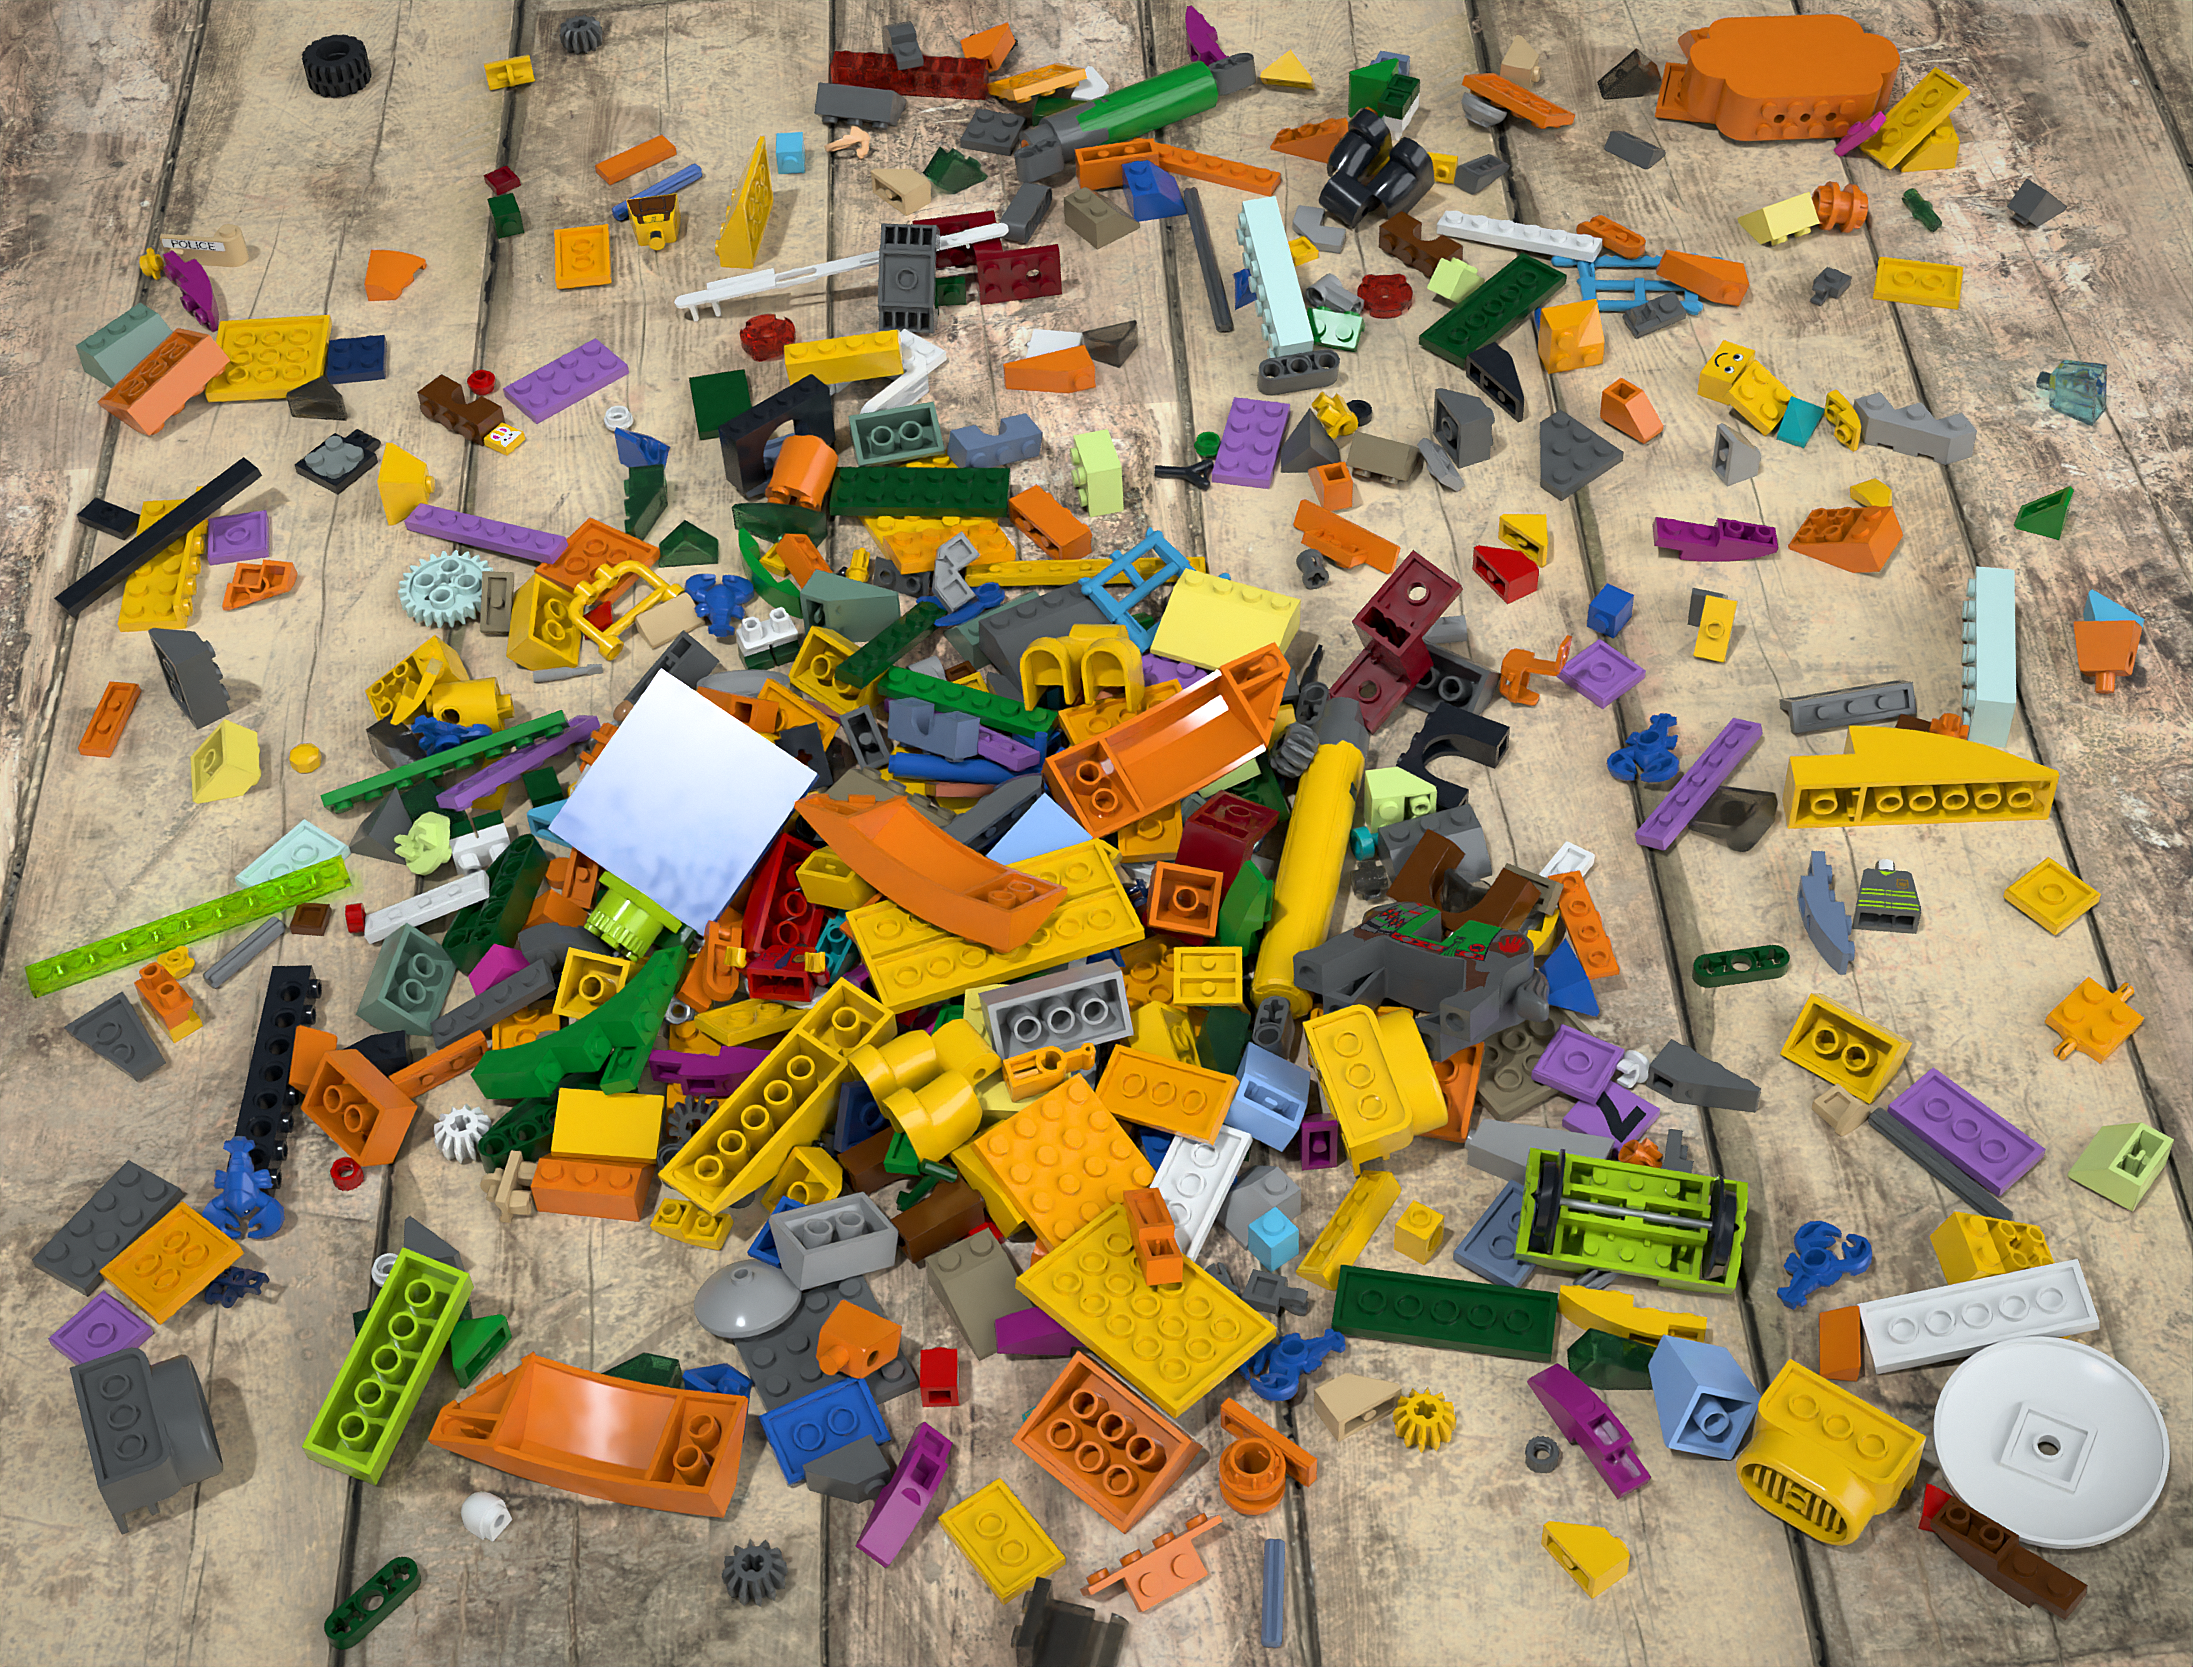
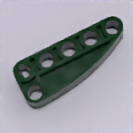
[442,833,550,973]
[478,1054,639,1174]

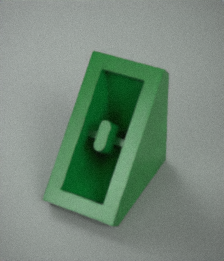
[2014,486,2074,540]
[450,1314,512,1389]

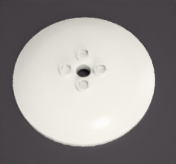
[1933,1336,2170,1549]

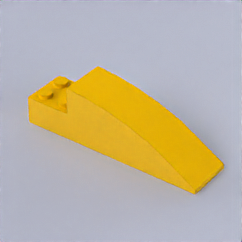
[1782,726,2060,829]
[658,977,897,1216]

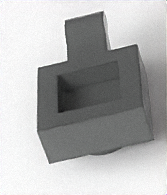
[1810,267,1852,306]
[1242,1269,1309,1316]

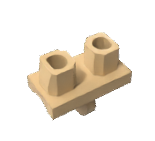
[480,1150,538,1223]

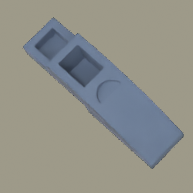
[1797,851,1855,975]

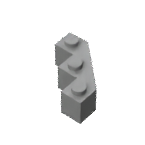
[1853,392,1977,465]

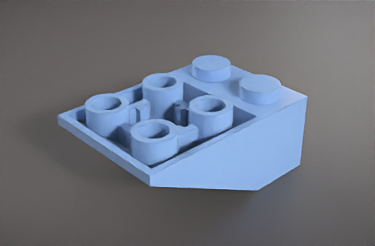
[1223,1042,1311,1152]

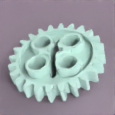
[398,550,493,628]

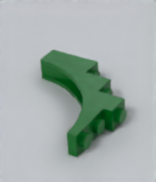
[470,952,680,1099]

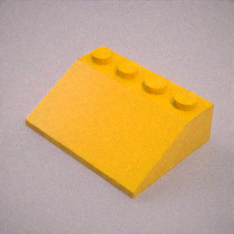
[715,136,774,269]

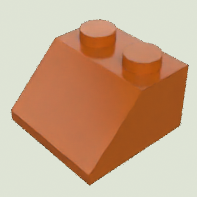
[1147,861,1223,938]

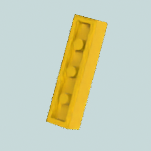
[1295,1170,1401,1291]

